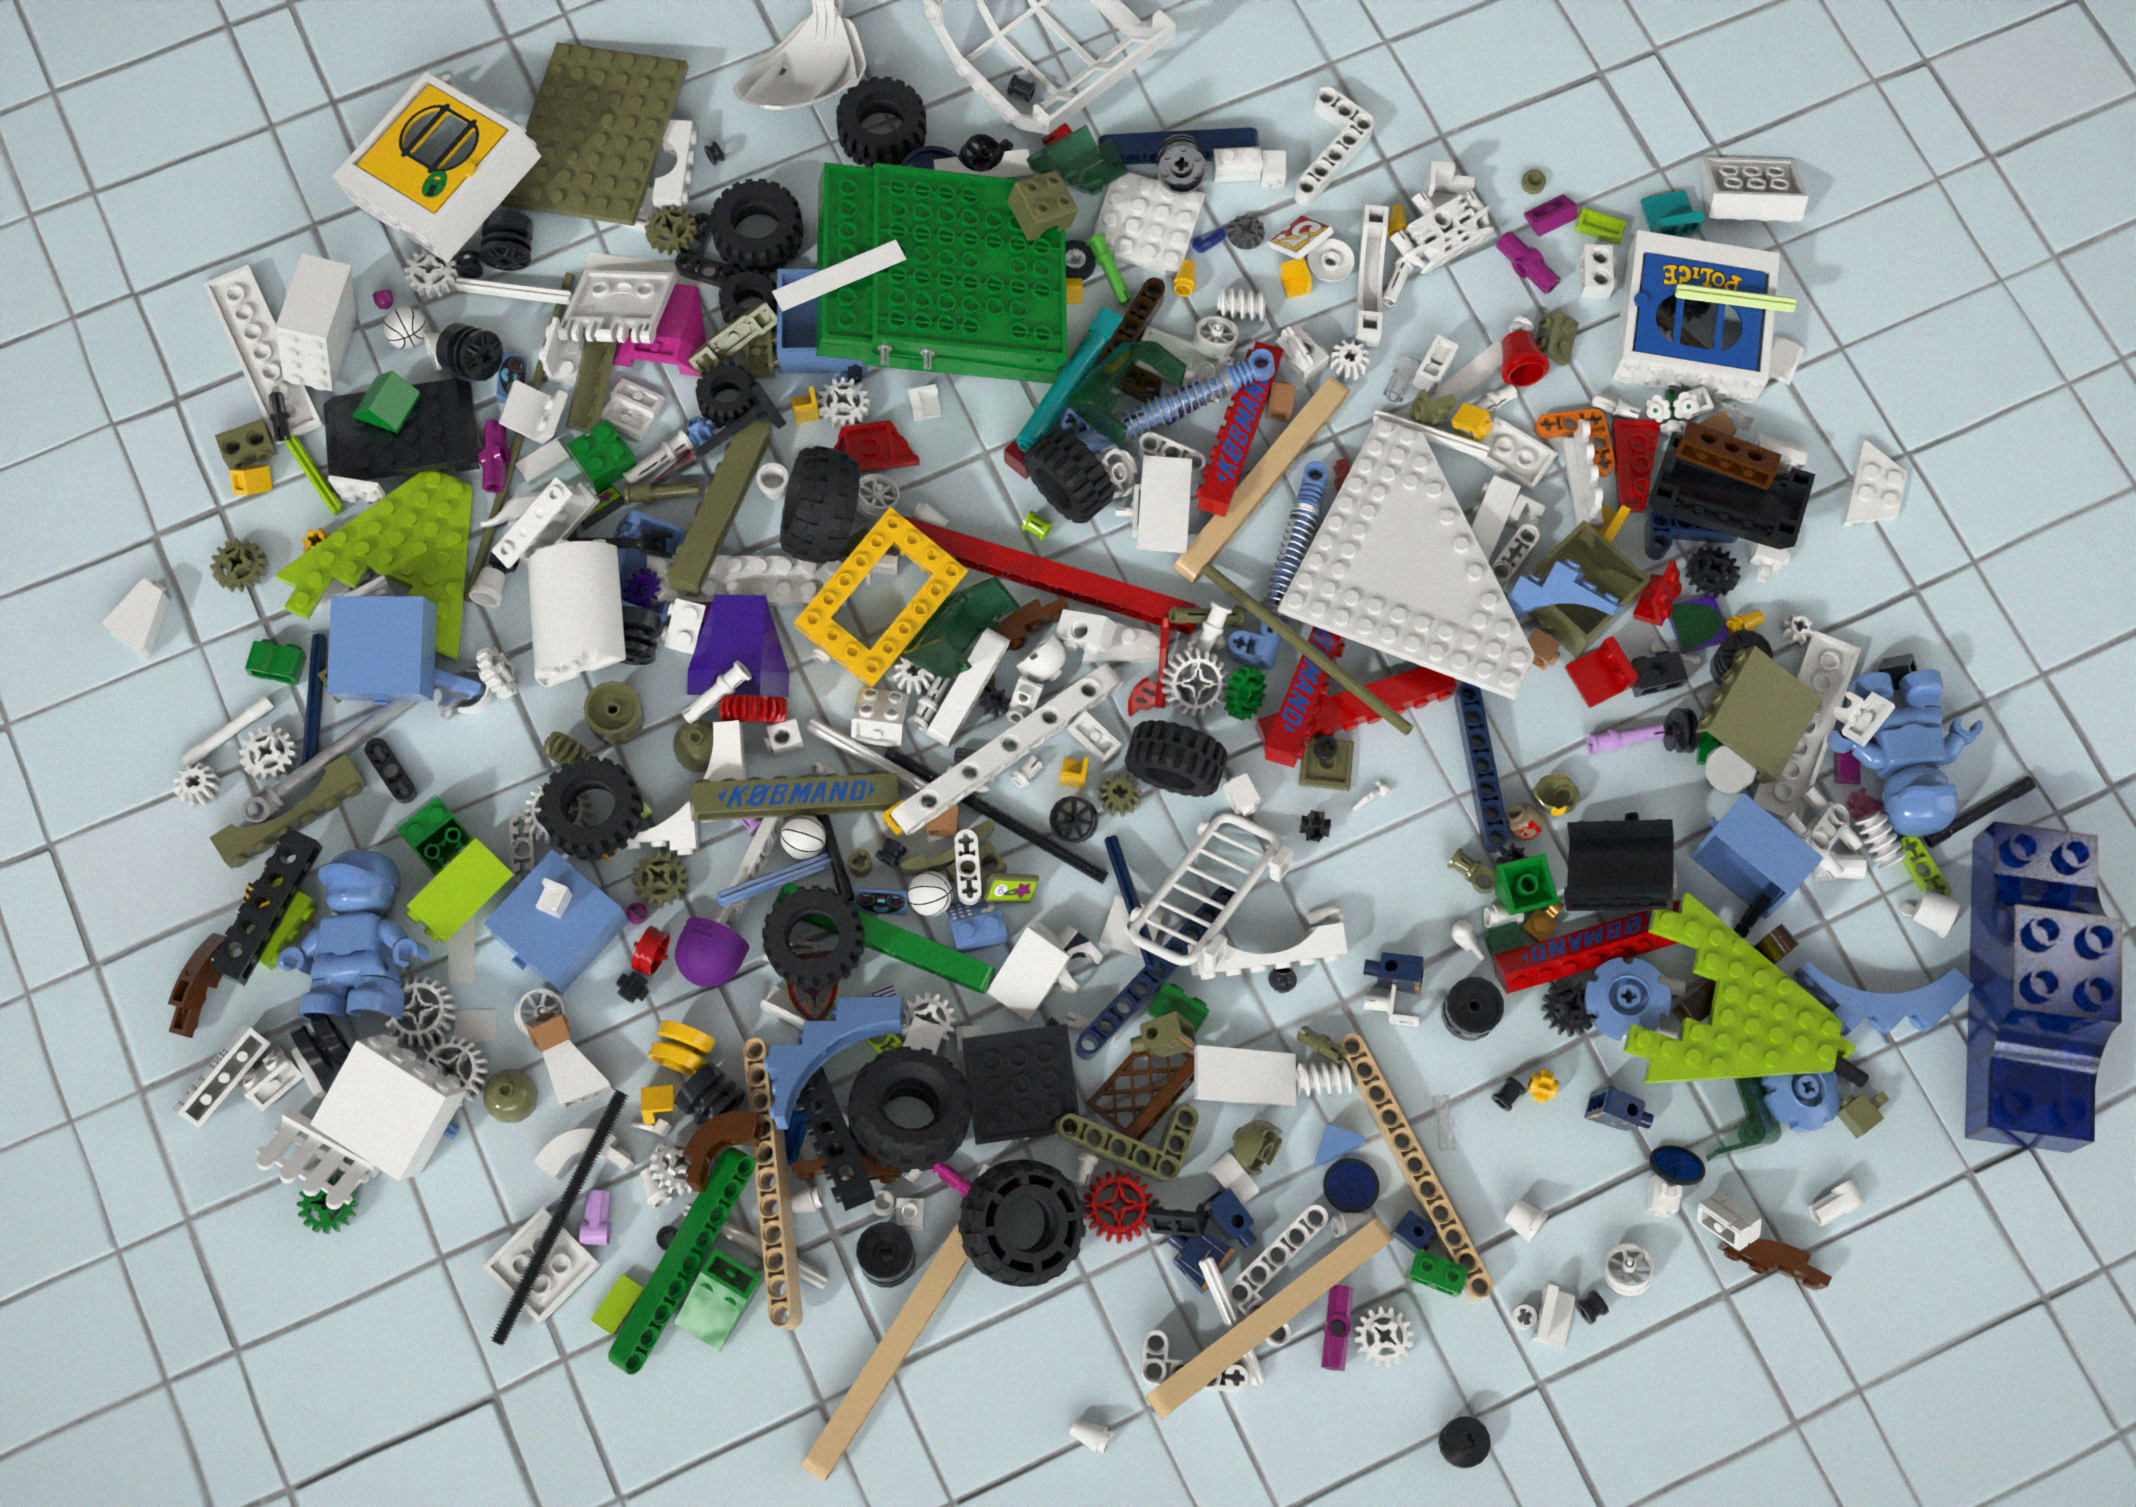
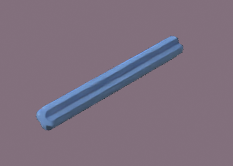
[716,853,831,907]

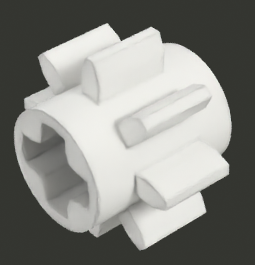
[1781,613,1814,645]

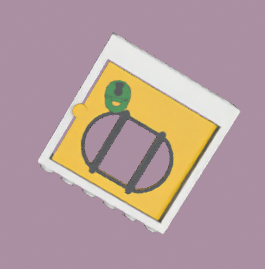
[332,72,541,263]

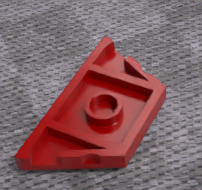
[834,420,920,473]

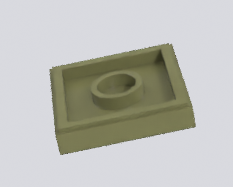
[1299,737,1354,791]

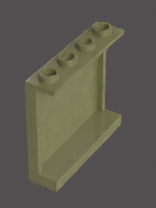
[1695,646,1822,784]

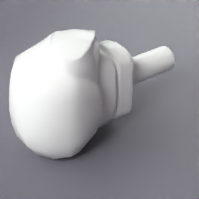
[1450,920,1486,961]

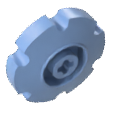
[1584,957,1671,1041]
[1761,1070,1841,1132]

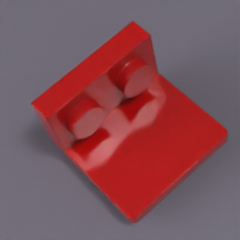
[1633,560,1682,627]
[1565,635,1639,708]

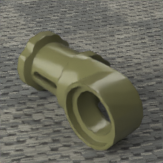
[1447,848,1496,894]

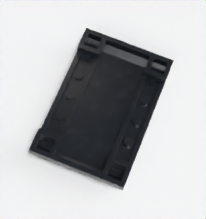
[323,378,480,491]
[1648,433,1816,550]

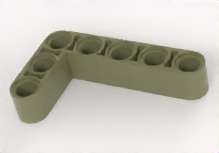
[1053,1105,1199,1182]

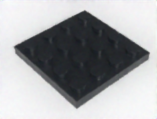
[961,1023,1079,1145]

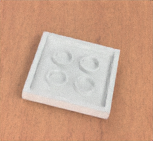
[483,1207,600,1325]

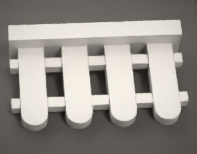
[1562,419,1604,528]
[256,1107,380,1209]

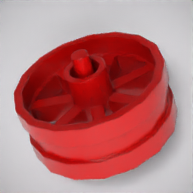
[631,926,671,977]

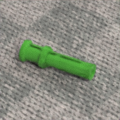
[1085,233,1133,305]

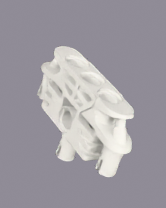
[1390,190,1495,275]

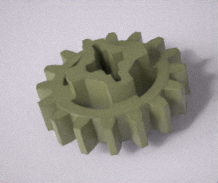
[644,204,698,255]
[210,538,268,592]
[631,851,689,908]

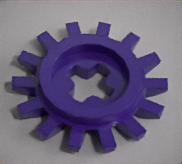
[623,568,661,609]

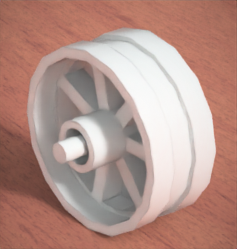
[1193,316,1239,358]
[856,474,900,520]
[513,988,565,1037]
[1604,1243,1654,1296]

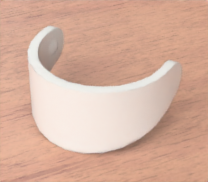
[457,669,493,714]

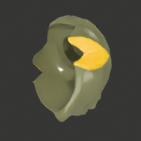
[1532,774,1580,816]

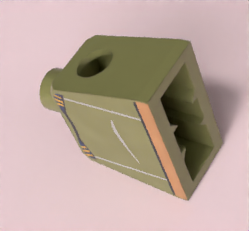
[1130,1011,1197,1058]

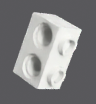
[1579,244,1618,299]
[1412,335,1459,396]

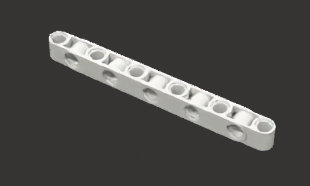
[891,663,1124,835]

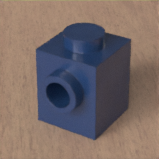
[1392,1210,1436,1254]

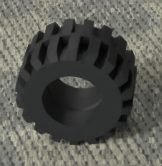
[718,269,777,327]
[695,362,757,429]

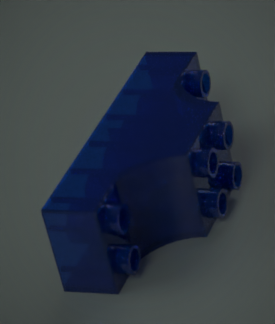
[1965,821,2123,1153]

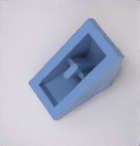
[1313,1124,1366,1168]

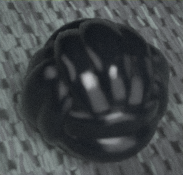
[1268,968,1297,994]

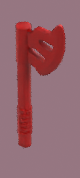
[1128,618,1171,717]

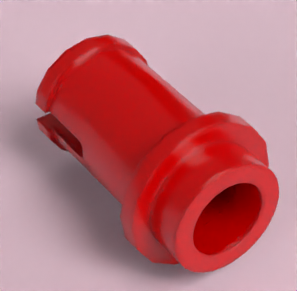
[1042,123,1072,151]

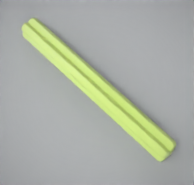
[1675,283,1796,312]

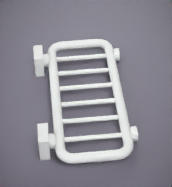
[1129,813,1293,972]

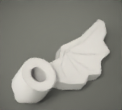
[1352,780,1391,812]

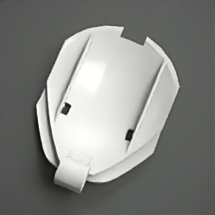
[732,0,867,110]

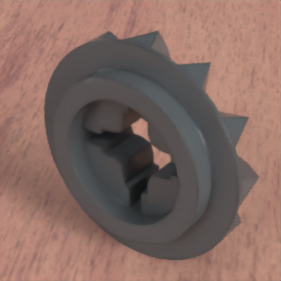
[1227,214,1265,250]

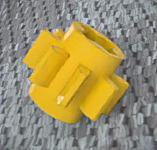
[301,528,331,553]
[1527,1069,1559,1103]

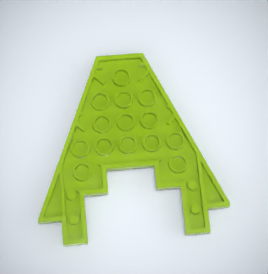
[276,470,473,660]
[1623,892,1842,1084]

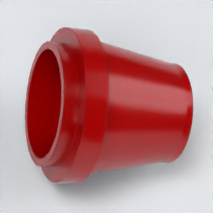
[1500,330,1550,387]

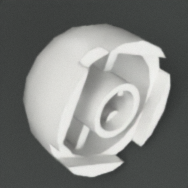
[1096,448,1137,498]
[1016,634,1066,682]

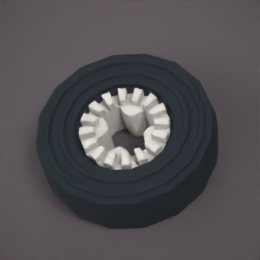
[1065,240,1096,281]

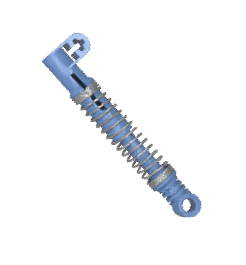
[1060,349,1275,453]
[1228,461,1328,670]

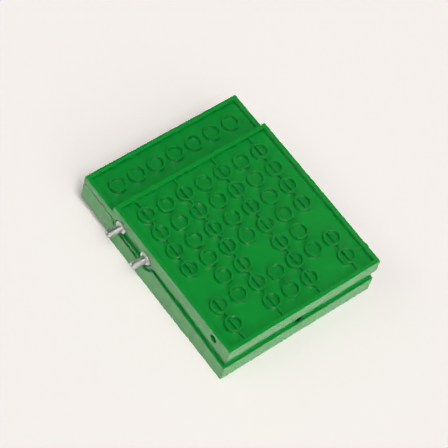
[816,162,1067,384]

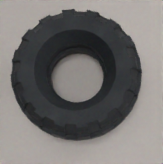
[780,445,860,564]
[847,1046,972,1173]
[958,1159,1086,1287]

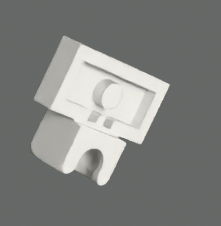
[1833,691,1895,747]

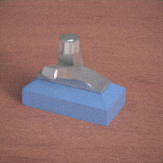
[434,668,486,720]

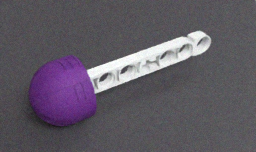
[675,817,788,987]

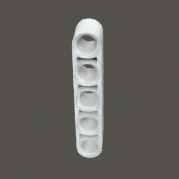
[926,628,1010,748]

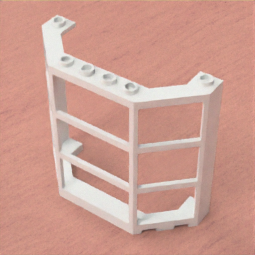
[923,0,1176,135]

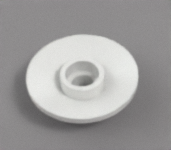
[1307,238,1355,282]

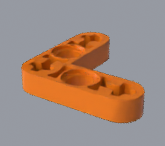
[1534,409,1615,477]

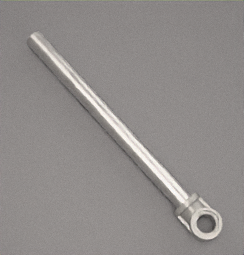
[241,682,437,823]

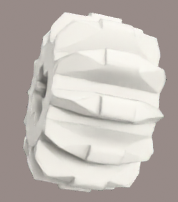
[1329,339,1370,382]
[893,652,935,695]
[173,762,220,807]

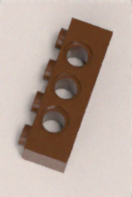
[1674,420,1782,490]

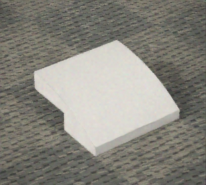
[600,378,665,442]

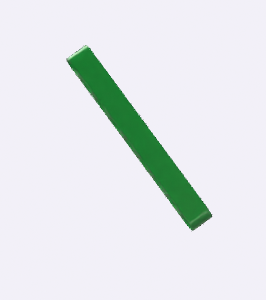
[774,883,996,994]
[608,1147,755,1375]

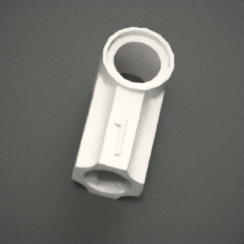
[1813,851,1867,882]
[1808,1179,1866,1227]

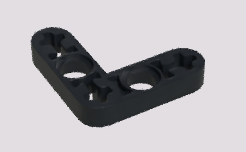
[675,213,741,288]

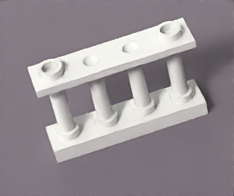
[491,477,600,569]

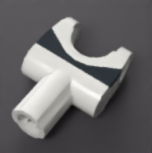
[1030,920,1103,993]

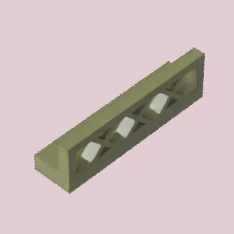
[566,339,617,435]

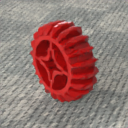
[719,695,788,723]
[1084,1170,1153,1244]

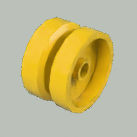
[647,1020,716,1076]

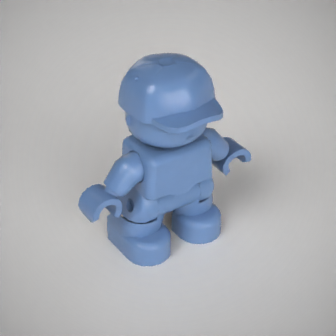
[1827,669,1983,837]
[277,850,430,1021]

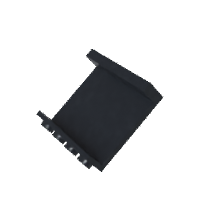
[1564,819,1674,911]

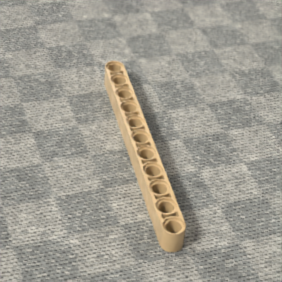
[1173,376,1351,583]
[1339,1033,1493,1301]
[743,1037,803,1330]
[1145,1216,1394,1419]
[801,1220,969,1482]

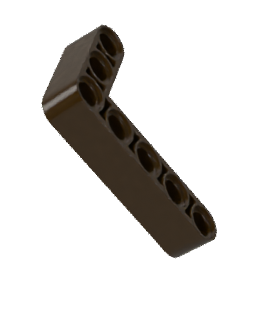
[1097,277,1165,403]
[1671,923,1799,1024]

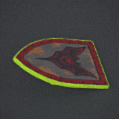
[786,950,839,1021]

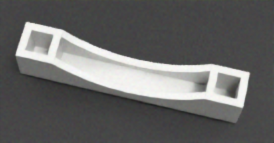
[1354,204,1389,347]
[1187,923,1348,980]

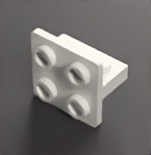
[1755,433,1808,474]
[238,1046,304,1112]

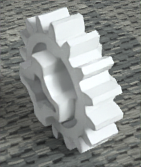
[404,248,459,299]
[817,377,870,429]
[476,645,519,700]
[239,726,298,782]
[902,993,957,1049]
[649,1136,693,1195]
[1353,1307,1414,1368]

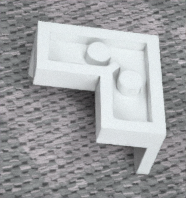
[1424,161,1475,210]

